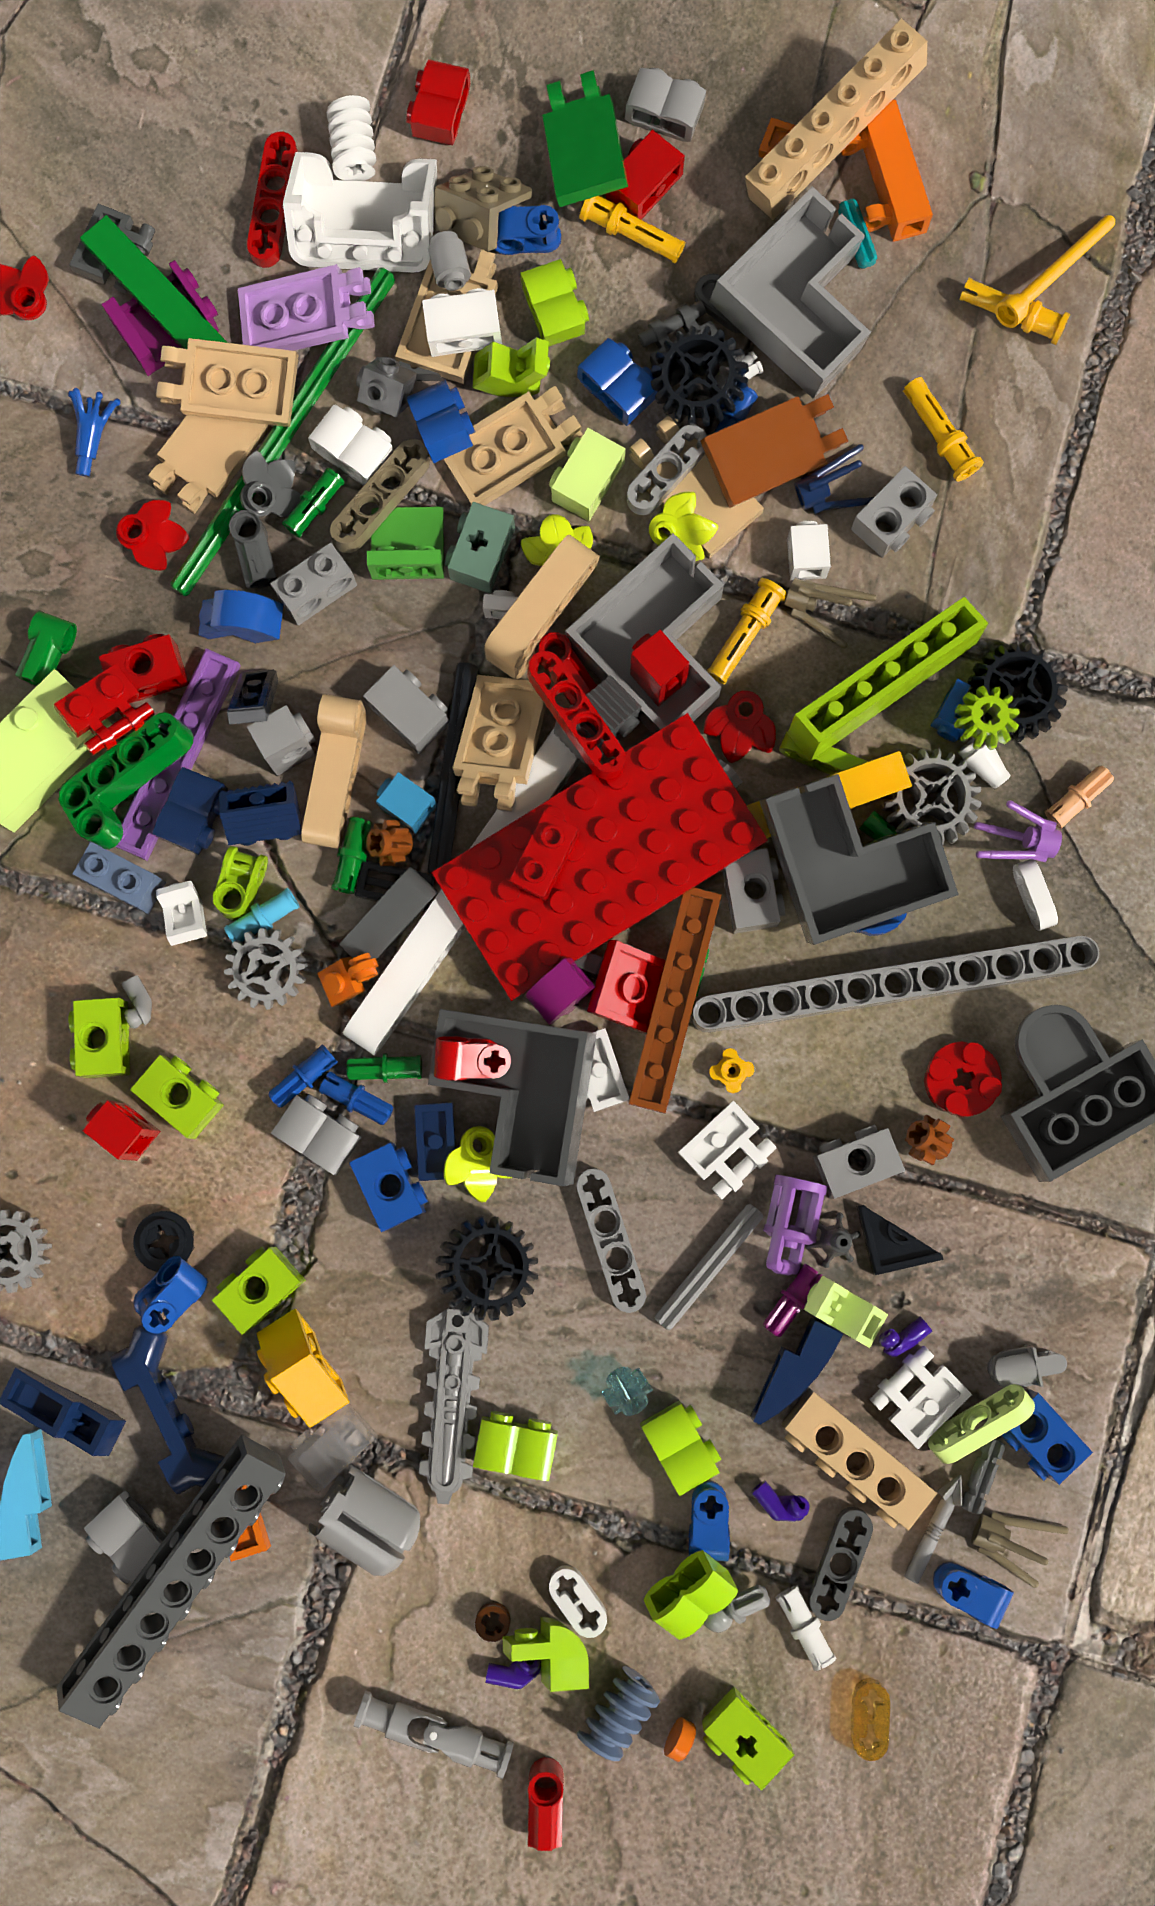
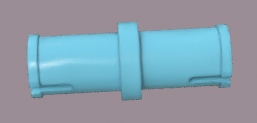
[224,888,300,943]

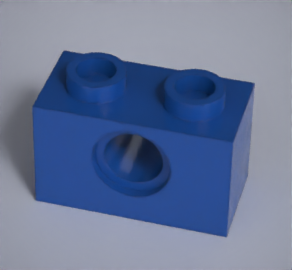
[349,1143,428,1232]

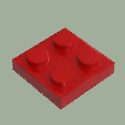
[587,940,666,1035]

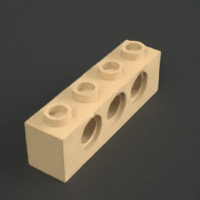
[781,1388,937,1531]

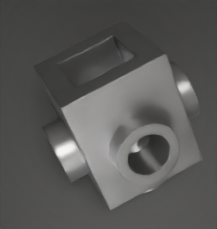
[356,357,417,417]

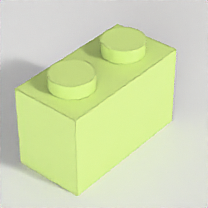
[549,428,625,522]

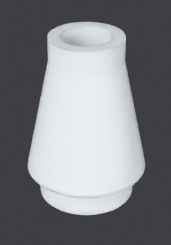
[958,738,1011,789]

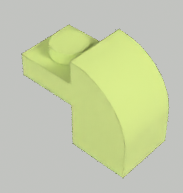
[803,1275,888,1348]

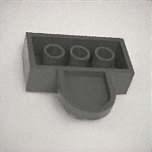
[1001,1005,1155,1182]

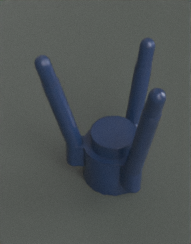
[794,444,874,514]

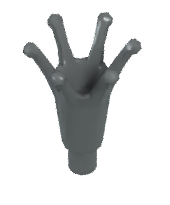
[805,1213,861,1268]

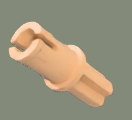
[1045,766,1114,829]

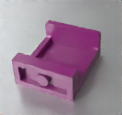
[101,260,219,376]

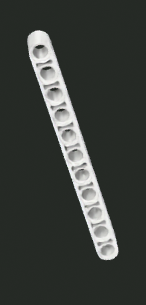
[343,705,581,1055]

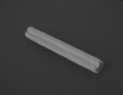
[655,1204,763,1330]

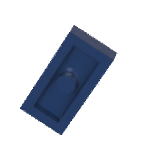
[414,1103,456,1181]

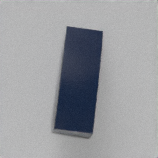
[750,1318,843,1425]
[0,1367,126,1456]

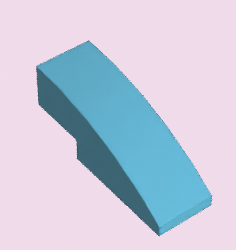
[0,1429,52,1561]

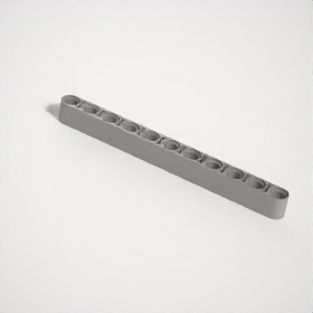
[691,936,1099,1033]

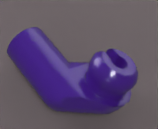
[879,1316,933,1357]
[751,1480,810,1522]
[485,1660,541,1689]

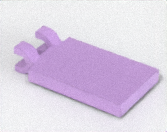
[238,264,375,351]

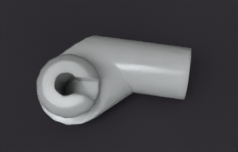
[121,975,152,1029]

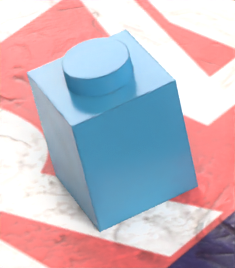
[376,772,437,834]

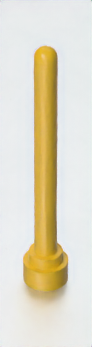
[995,215,1115,328]

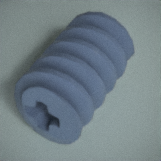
[577,1666,660,1761]

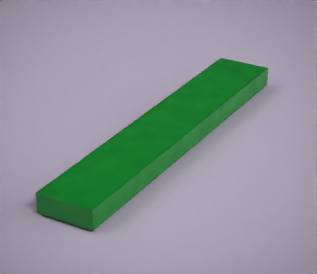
[80,215,228,349]

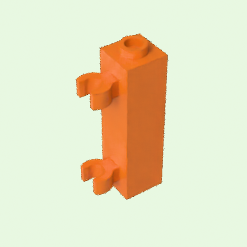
[841,99,933,242]

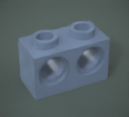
[73,841,166,915]

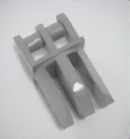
[987,1344,1067,1388]

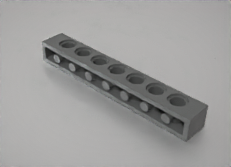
[57,1434,286,1729]

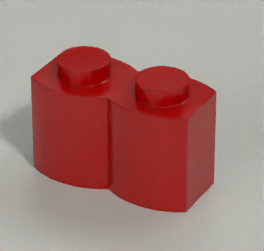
[406,59,471,146]

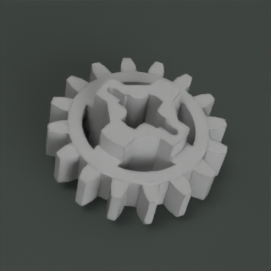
[224,927,308,1010]
[0,1210,52,1293]

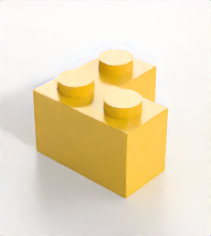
[256,1308,350,1428]

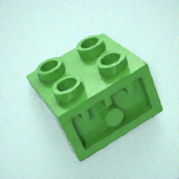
[367,507,444,580]

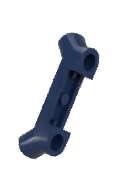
[111,1324,225,1494]

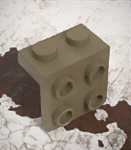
[434,166,532,252]

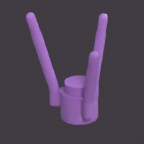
[974,800,1062,862]

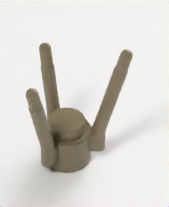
[785,577,877,649]
[971,1511,1069,1588]

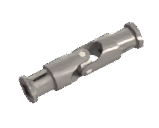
[353,1690,514,1779]

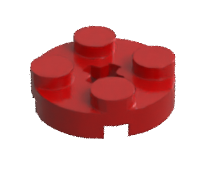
[924,1041,1002,1117]

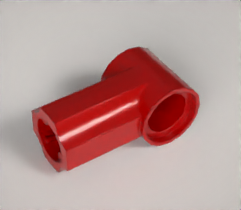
[539,632,597,706]
[527,1757,564,1851]

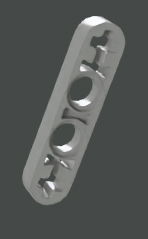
[577,1168,646,1313]

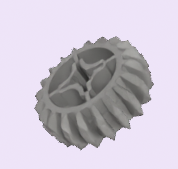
[880,749,982,845]

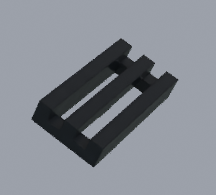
[355,860,436,912]

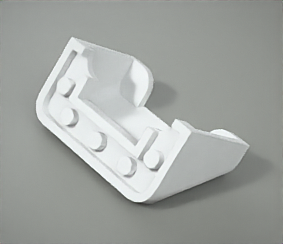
[283,152,437,273]

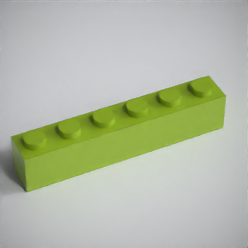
[787,596,989,761]

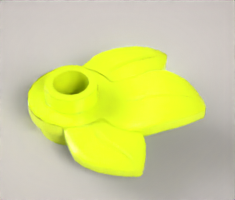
[649,491,718,561]
[521,514,593,566]
[444,1126,512,1203]

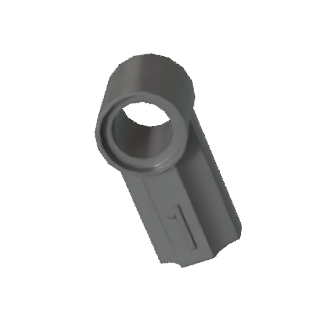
[229,510,277,588]

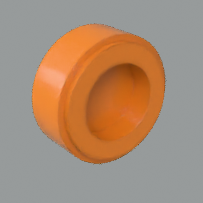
[664,1717,696,1762]

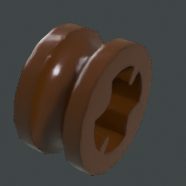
[475,1601,511,1642]

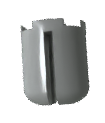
[307,1464,420,1576]

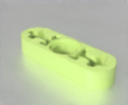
[928,1384,1035,1464]

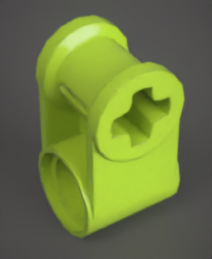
[213,846,268,921]

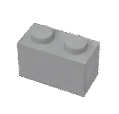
[363,665,449,754]

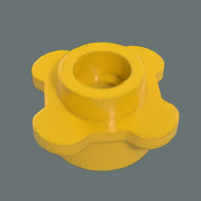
[709,1048,754,1093]

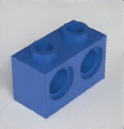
[1001,1389,1093,1485]

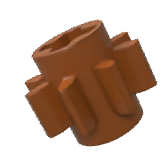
[366,819,413,866]
[905,1115,954,1165]

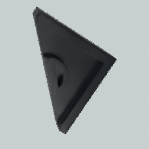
[856,1205,944,1276]

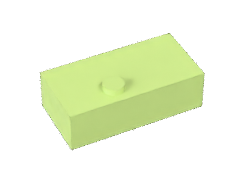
[0,669,112,833]

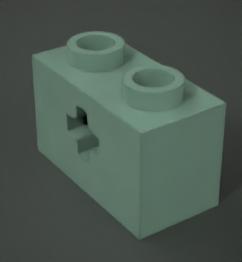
[445,502,515,594]

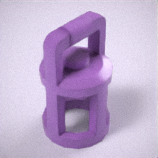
[763,1174,828,1275]

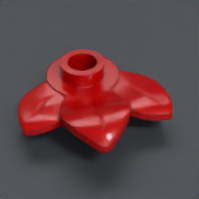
[0,255,49,320]
[116,500,189,571]
[704,690,776,763]

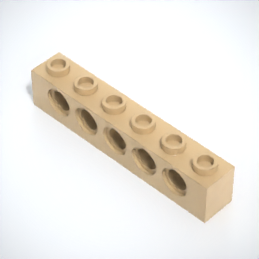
[745,18,928,220]

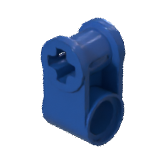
[495,205,562,255]
[133,1256,208,1333]
[689,1481,730,1561]
[933,1562,1014,1629]

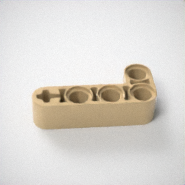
[484,535,600,679]
[301,694,366,849]

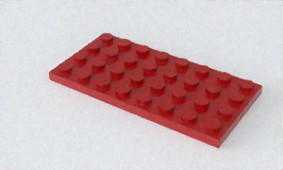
[432,713,768,1001]

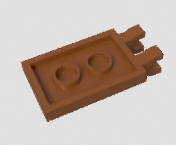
[700,394,848,509]

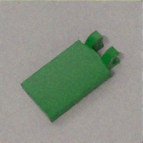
[542,70,628,207]

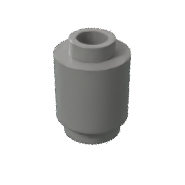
[428,231,471,291]

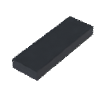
[227,669,278,725]

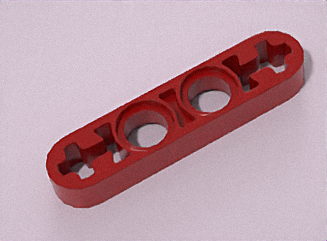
[247,131,298,268]
[527,651,626,780]

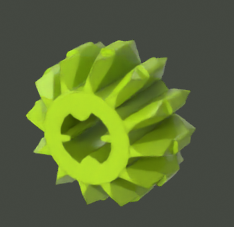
[954,686,1020,750]

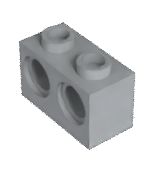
[851,466,938,558]
[270,543,357,626]

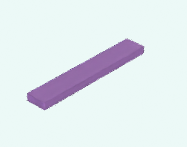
[115,649,241,861]

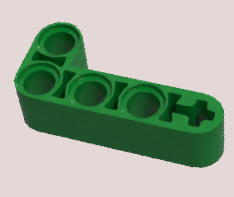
[58,712,194,849]

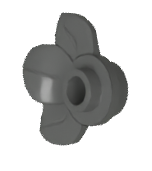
[240,451,301,518]

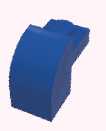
[198,590,284,644]

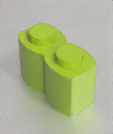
[520,259,589,347]
[640,1400,721,1496]
[473,1411,558,1481]
[643,1550,739,1640]

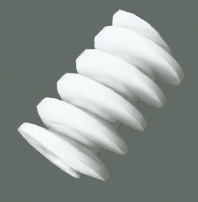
[326,95,377,181]

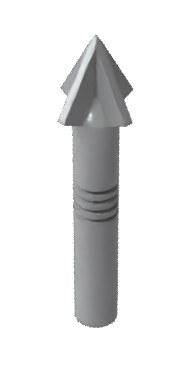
[904,1475,962,1584]

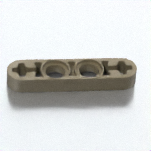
[330,439,430,553]

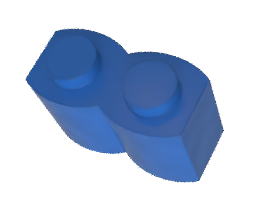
[577,338,658,426]
[406,379,475,463]

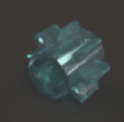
[601,1367,653,1416]

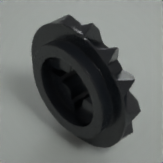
[133,1211,195,1272]

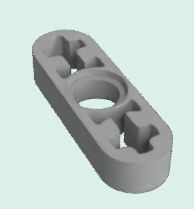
[627,425,707,515]

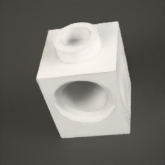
[787,521,831,581]

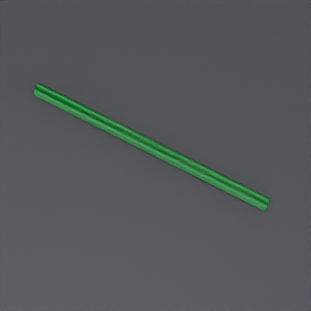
[170,267,395,597]

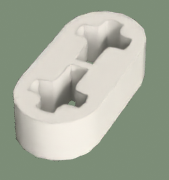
[1013,859,1058,931]
[549,1565,607,1638]

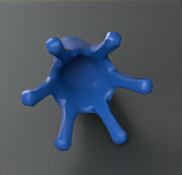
[68,388,121,477]

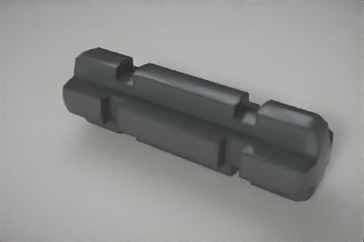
[961,1439,1005,1515]

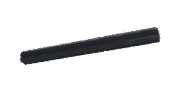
[427,662,478,875]

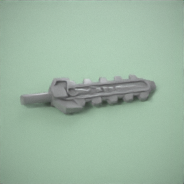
[419,1272,489,1505]

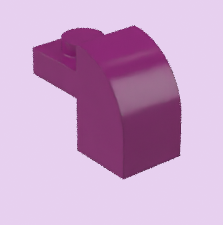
[525,958,595,1026]

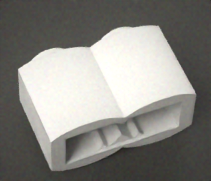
[308,405,393,486]

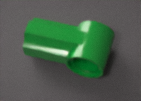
[15,611,77,686]

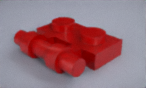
[54,663,155,756]

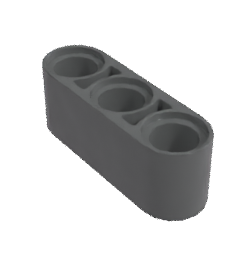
[339,867,439,960]

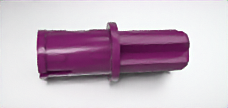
[763,1263,822,1337]

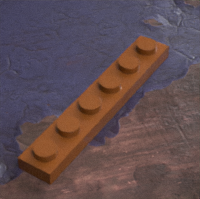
[629,888,722,1114]

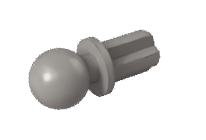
[704,1585,770,1633]

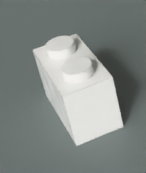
[422,288,502,357]

